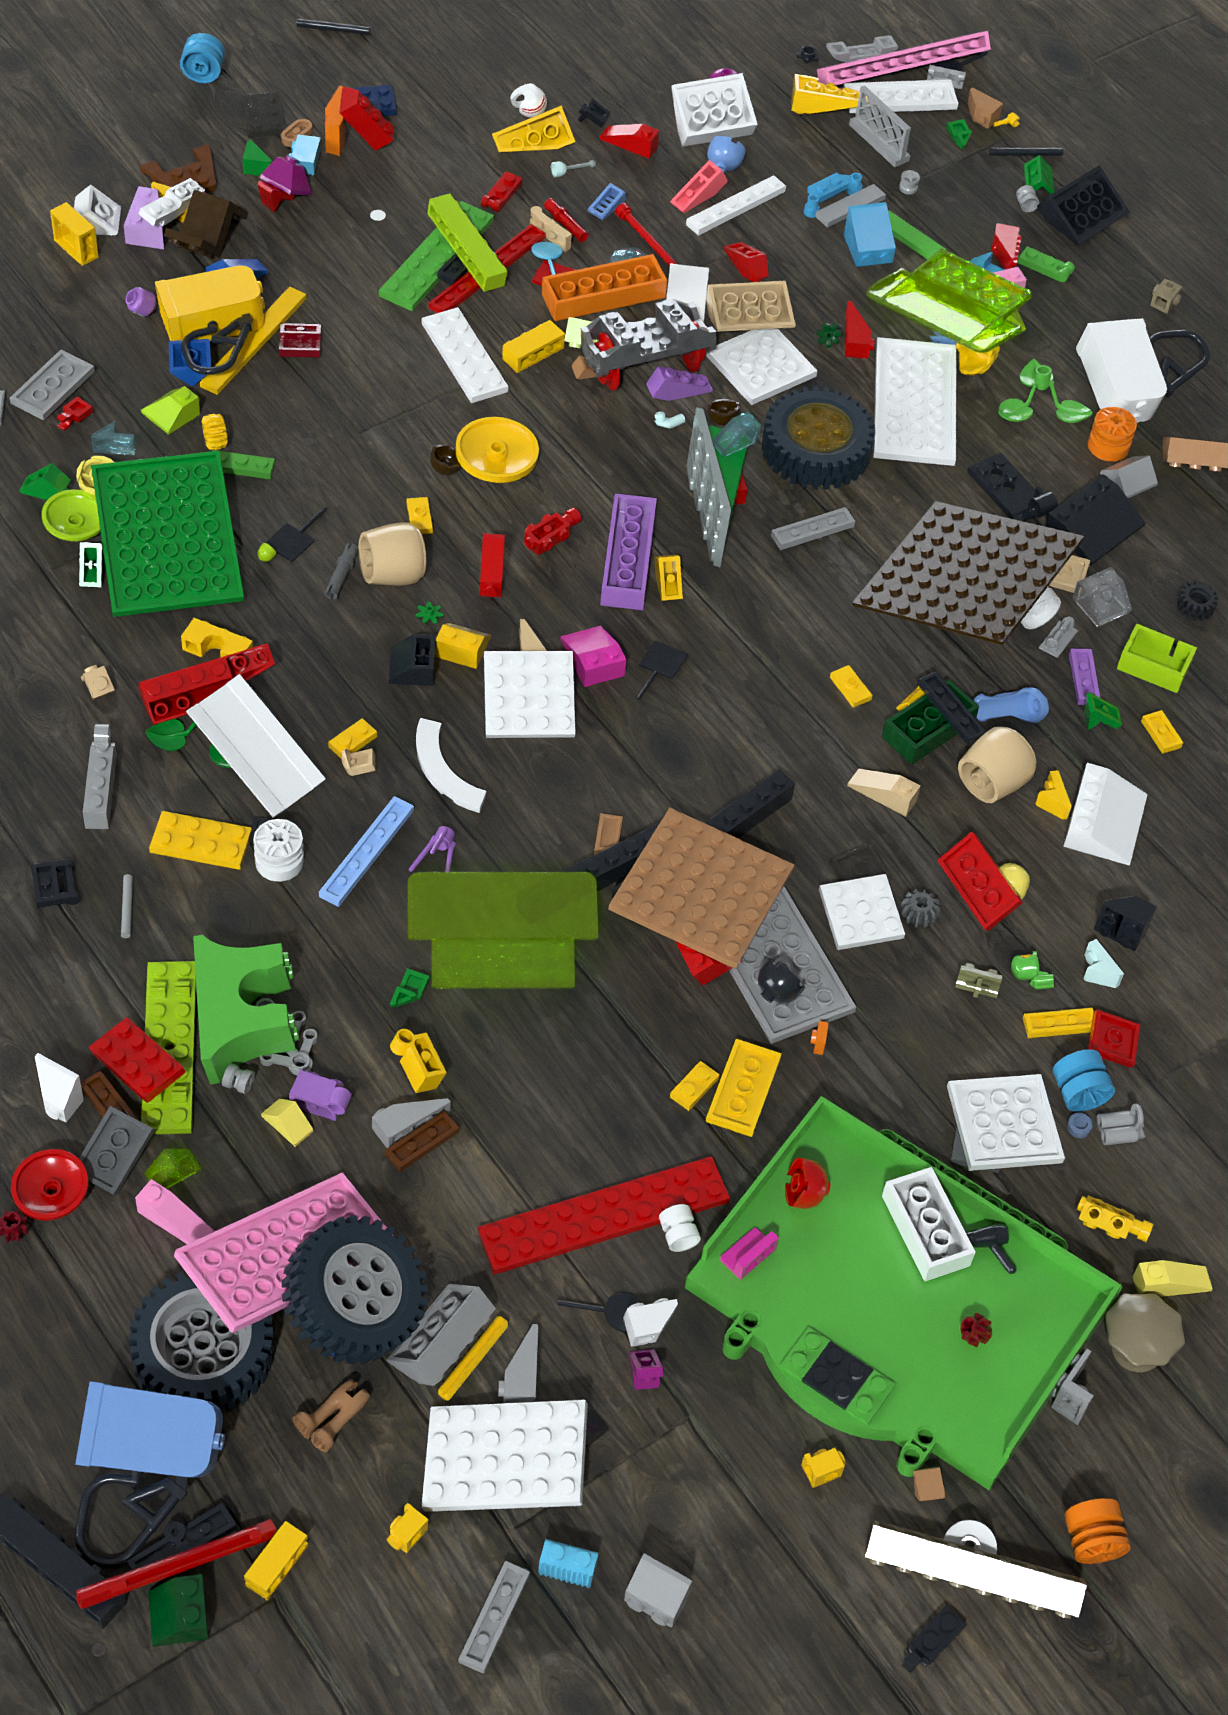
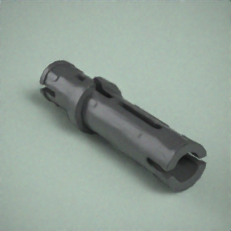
[324,543,359,600]

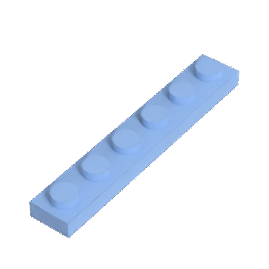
[319,796,414,907]

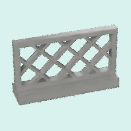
[849,85,911,167]

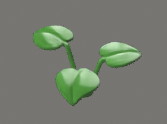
[998,359,1093,423]

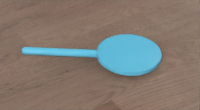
[531,242,562,275]

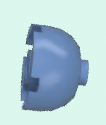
[707,136,746,172]

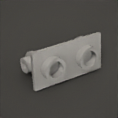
[927,65,966,90]
[1039,617,1078,658]

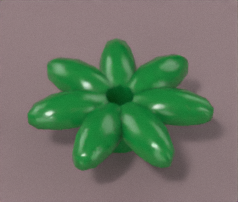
[415,602,444,624]

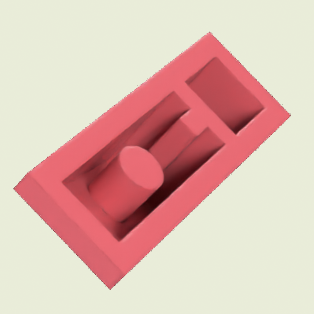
[670,160,728,214]

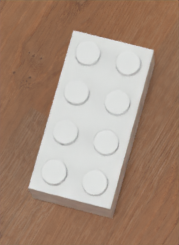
[882,1167,975,1282]

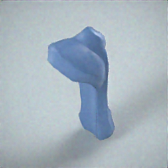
[973,687,1049,723]

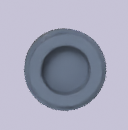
[1067,1113,1093,1138]

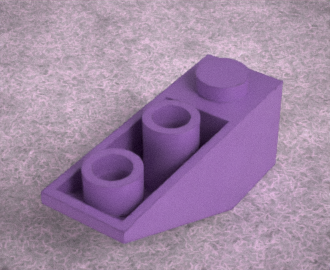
[646,366,713,401]

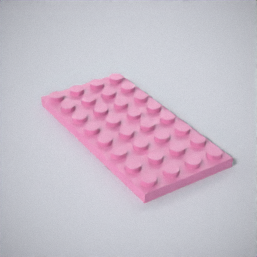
[174,1172,387,1334]

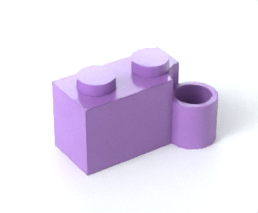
[289,1070,352,1121]

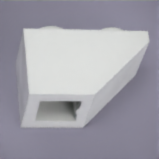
[623,1298,678,1347]

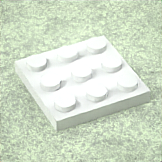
[819,874,905,950]

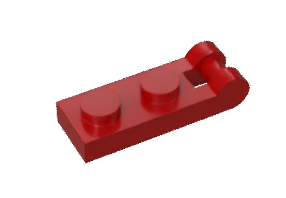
[481,171,522,213]

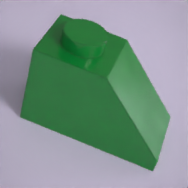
[19,463,71,500]

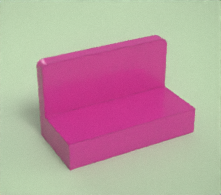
[720,1228,779,1280]

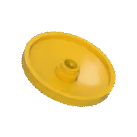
[455,417,539,483]

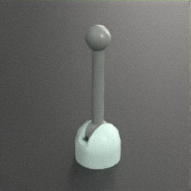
[551,160,596,178]

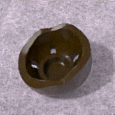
[708,399,740,426]
[430,444,462,475]

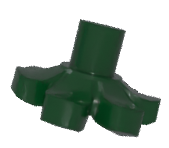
[816,323,842,348]

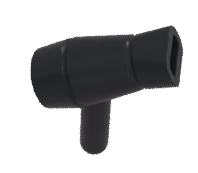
[965,1223,1017,1274]

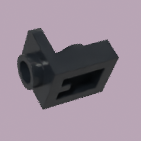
[578,99,610,127]

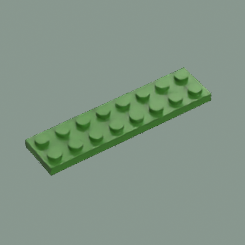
[379,201,494,311]

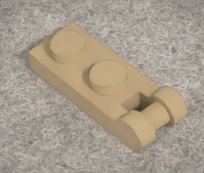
[530,206,572,252]

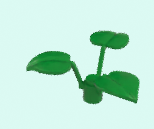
[146,719,232,768]

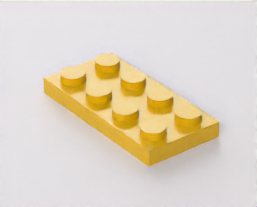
[149,811,252,870]
[706,1039,782,1137]

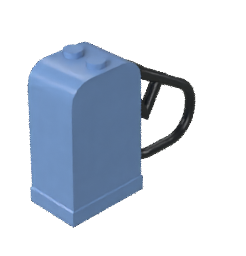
[75,1381,225,1568]

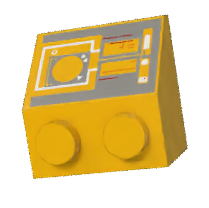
[435,623,491,669]

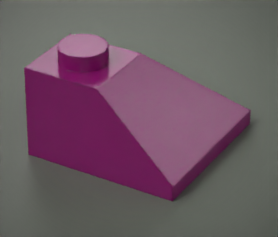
[260,155,311,195]

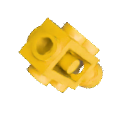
[1077,1196,1153,1242]

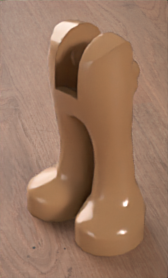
[292,1379,370,1452]

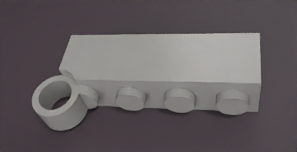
[83,724,117,829]

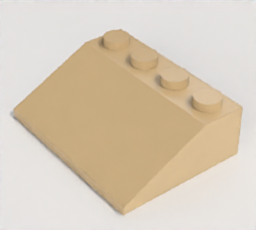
[706,281,795,332]

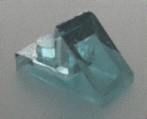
[91,422,136,455]

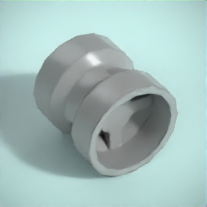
[1016,185,1039,212]
[222,1063,255,1095]

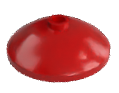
[11,1149,89,1221]

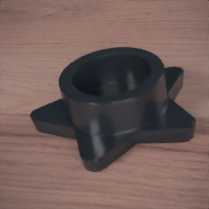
[796,46,819,64]

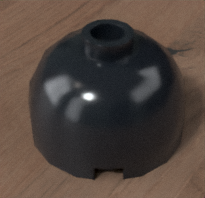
[757,958,805,1004]

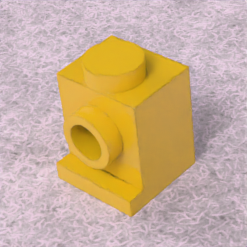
[801,1448,845,1488]
[387,1503,428,1553]

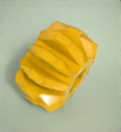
[202,414,228,450]

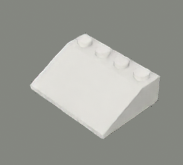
[672,73,758,147]
[1063,763,1147,865]

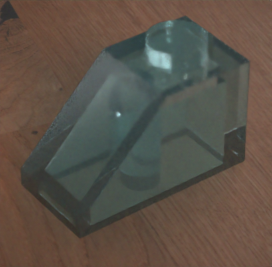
[712,411,761,457]

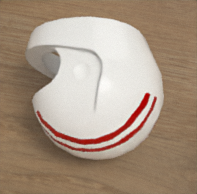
[510,84,547,118]

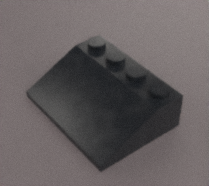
[1037,165,1130,246]
[1045,474,1145,566]

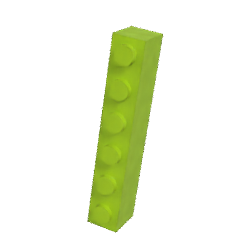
[427,193,507,292]

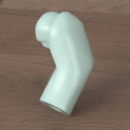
[654,411,685,429]

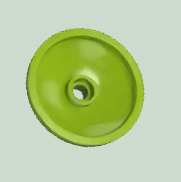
[42,490,101,541]

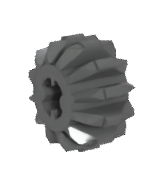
[900,889,940,928]

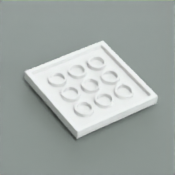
[706,328,817,405]
[484,651,575,738]
[947,1074,1065,1171]

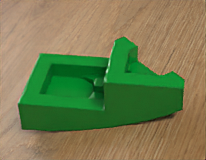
[946,119,972,149]
[390,968,430,1008]

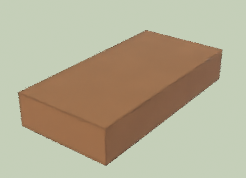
[594,813,623,855]

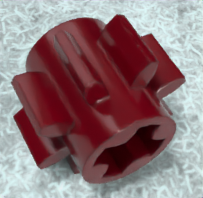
[0,1210,28,1243]
[960,1313,992,1348]

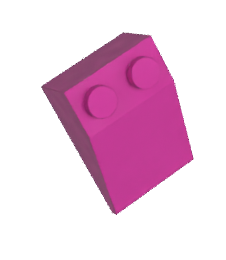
[560,626,626,687]

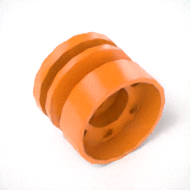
[1088,407,1137,461]
[1064,1498,1131,1564]

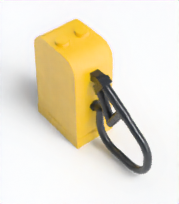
[155,266,265,375]

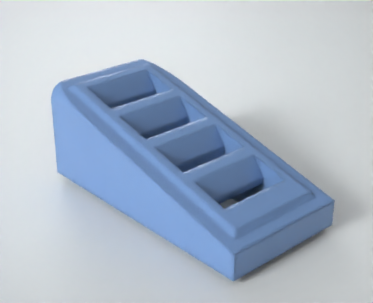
[587,183,626,220]

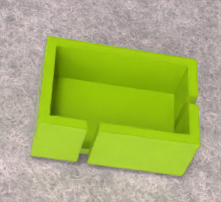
[1117,623,1197,693]

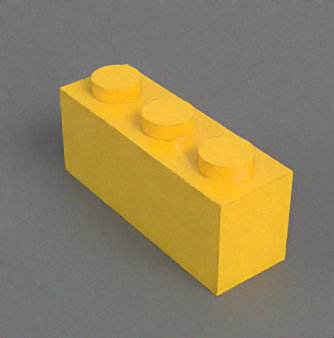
[502,320,565,373]

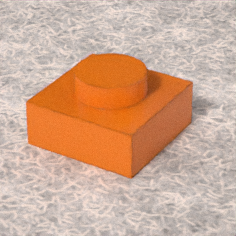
[810,1021,829,1055]

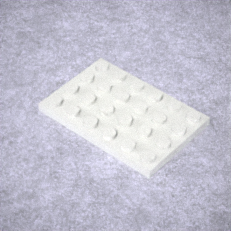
[422,1400,588,1512]

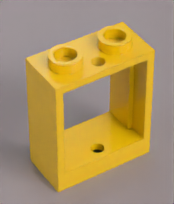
[50,202,99,266]

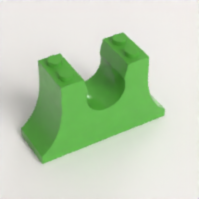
[193,935,299,1085]

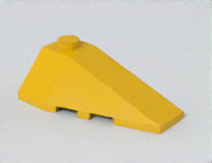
[791,74,868,114]
[492,106,575,152]

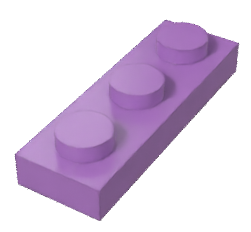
[1069,649,1100,705]

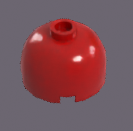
[785,1158,831,1209]

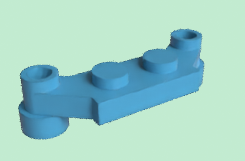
[804,172,863,218]

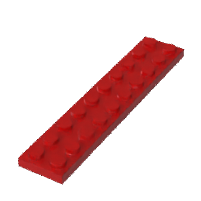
[477,1156,730,1275]

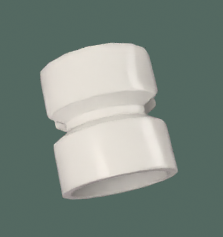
[659,1204,701,1252]

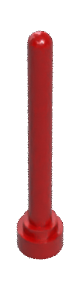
[615,203,676,267]

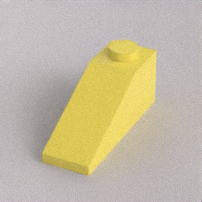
[1133,1260,1212,1297]

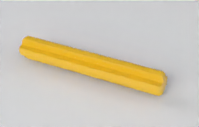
[438,1316,508,1401]

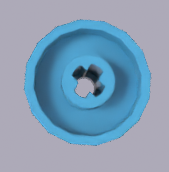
[180,33,225,83]

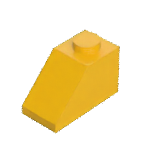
[654,555,683,601]

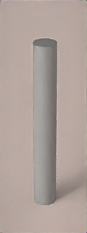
[121,874,133,938]

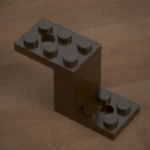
[164,190,248,259]

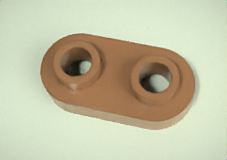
[281,119,312,148]

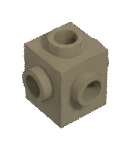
[1150,279,1182,314]

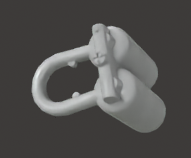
[1096,1104,1145,1146]

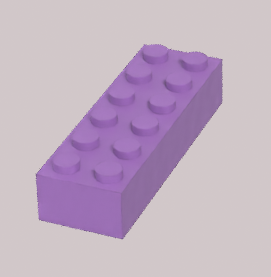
[600,493,657,610]

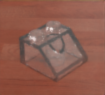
[1072,567,1132,627]

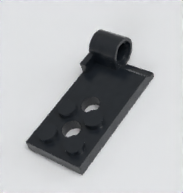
[967,453,1058,522]

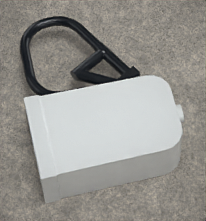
[1076,318,1210,423]

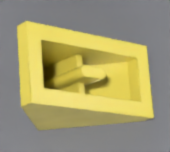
[261,1099,313,1147]

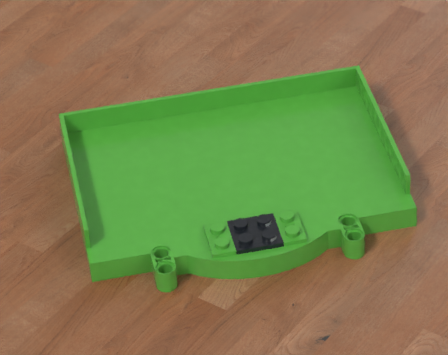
[685,1096,1122,1490]

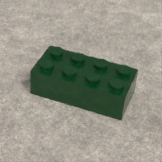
[882,679,979,765]

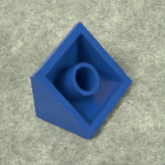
[169,339,211,387]

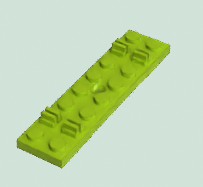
[141,961,196,1134]

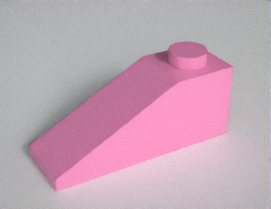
[135,1179,214,1244]

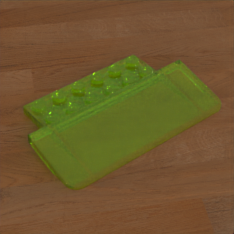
[866,248,1032,353]
[408,872,598,989]

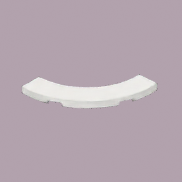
[416,718,486,813]

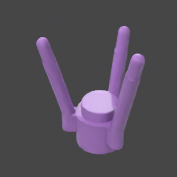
[409,826,456,873]

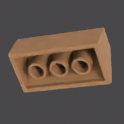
[1162,437,1228,471]

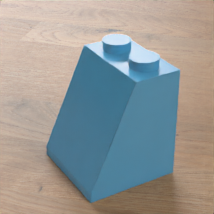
[844,202,896,267]

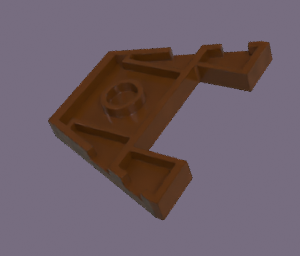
[140,144,216,193]

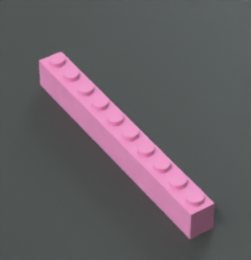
[817,31,991,85]

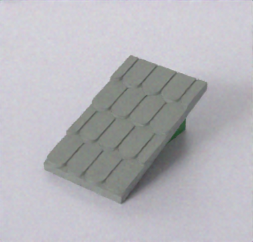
[687,407,750,567]

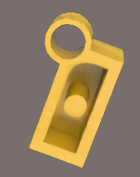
[390,1029,447,1093]

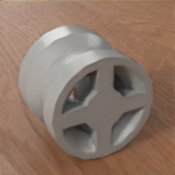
[899,170,920,194]

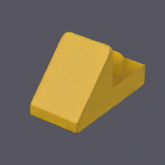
[1036,770,1071,820]

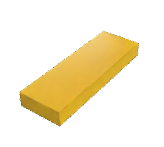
[1023,1007,1094,1038]

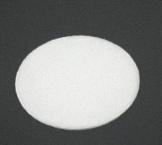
[370,210,386,221]

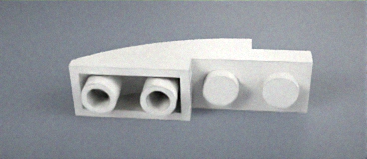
[139,178,205,226]

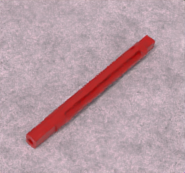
[76,1519,276,1609]

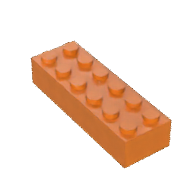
[542,254,667,321]

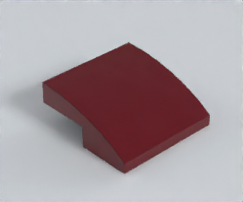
[279,323,321,358]

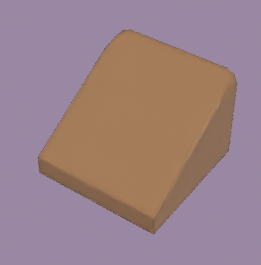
[572,356,596,379]
[913,1467,945,1501]

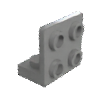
[1051,1348,1094,1425]

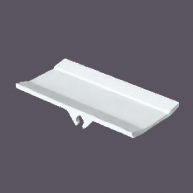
[186,674,325,818]

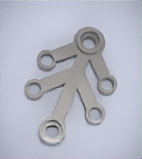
[256,998,318,1076]

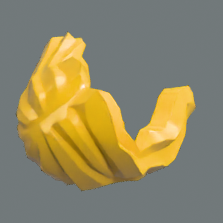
[956,331,1000,376]

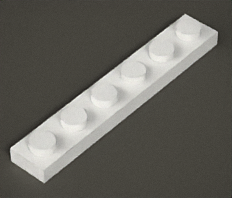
[686,176,786,235]

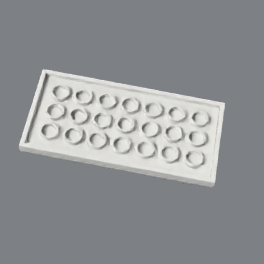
[873,337,956,466]

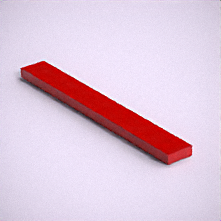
[428,224,546,313]

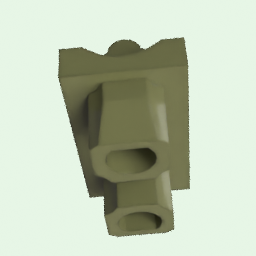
[955,963,1002,998]

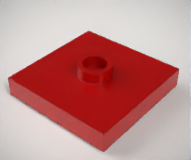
[1088,1010,1140,1068]

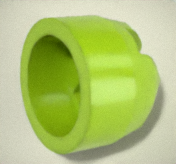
[257,543,277,561]

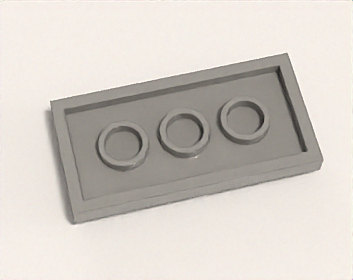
[10,350,95,420]

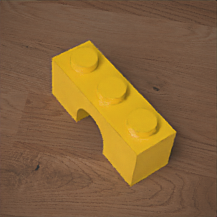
[181,618,253,657]

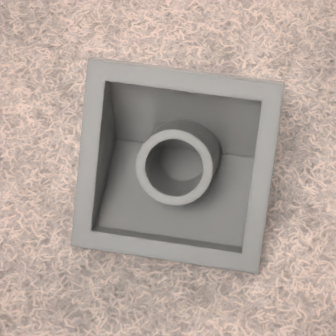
[1100,455,1158,498]

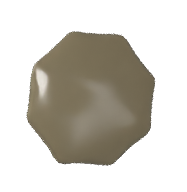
[1105,1293,1185,1373]

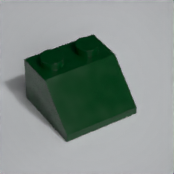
[148,1574,208,1647]

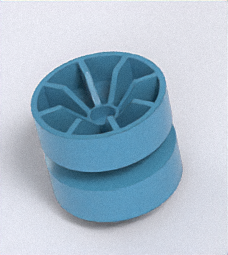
[1053,1050,1115,1112]

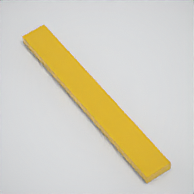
[200,286,306,395]

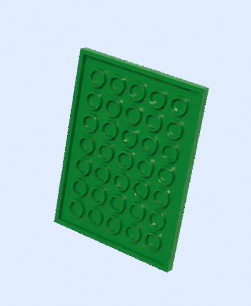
[91,451,244,617]

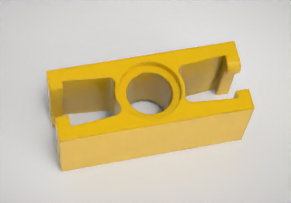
[244,1521,308,1601]

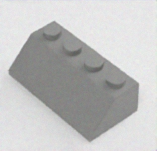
[387,1284,496,1386]

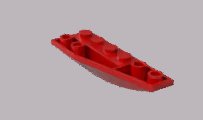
[138,643,275,725]

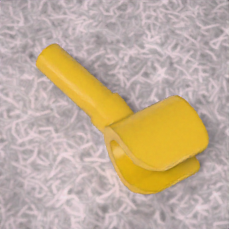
[993,113,1020,127]

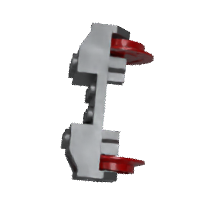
[580,299,716,391]

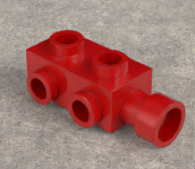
[524,507,582,555]

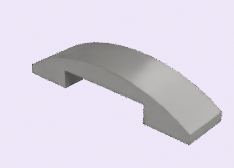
[826,35,898,62]

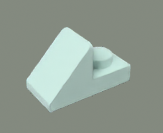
[1083,939,1124,988]

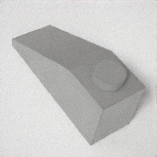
[372,1098,451,1148]
[498,1324,538,1404]

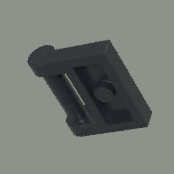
[31,859,80,908]

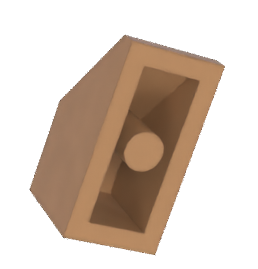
[967,87,1003,129]

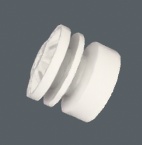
[1021,586,1061,629]
[253,819,304,882]

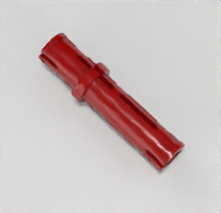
[544,198,589,243]

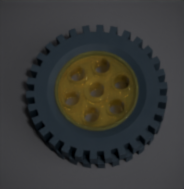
[761,386,875,490]

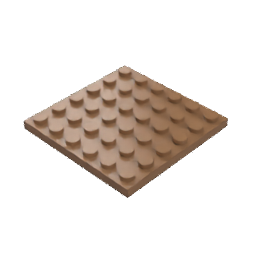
[608,808,794,969]

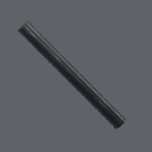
[297,19,370,35]
[989,148,1063,156]

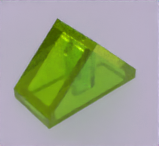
[144,1149,201,1189]

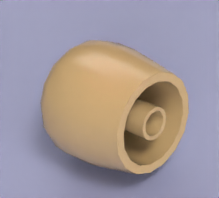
[358,522,426,586]
[958,727,1037,803]

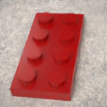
[937,832,1024,931]
[89,1017,186,1103]

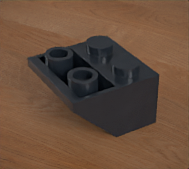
[389,634,435,686]
[1094,896,1157,951]

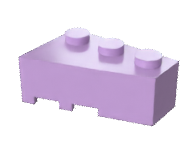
[124,186,164,249]

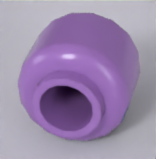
[126,287,157,316]

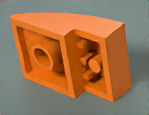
[325,86,347,156]

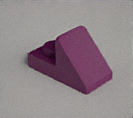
[629,1349,663,1390]

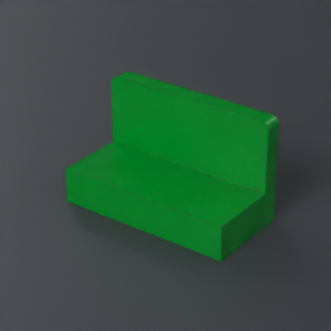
[1024,155,1054,194]

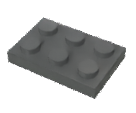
[79,1106,155,1196]

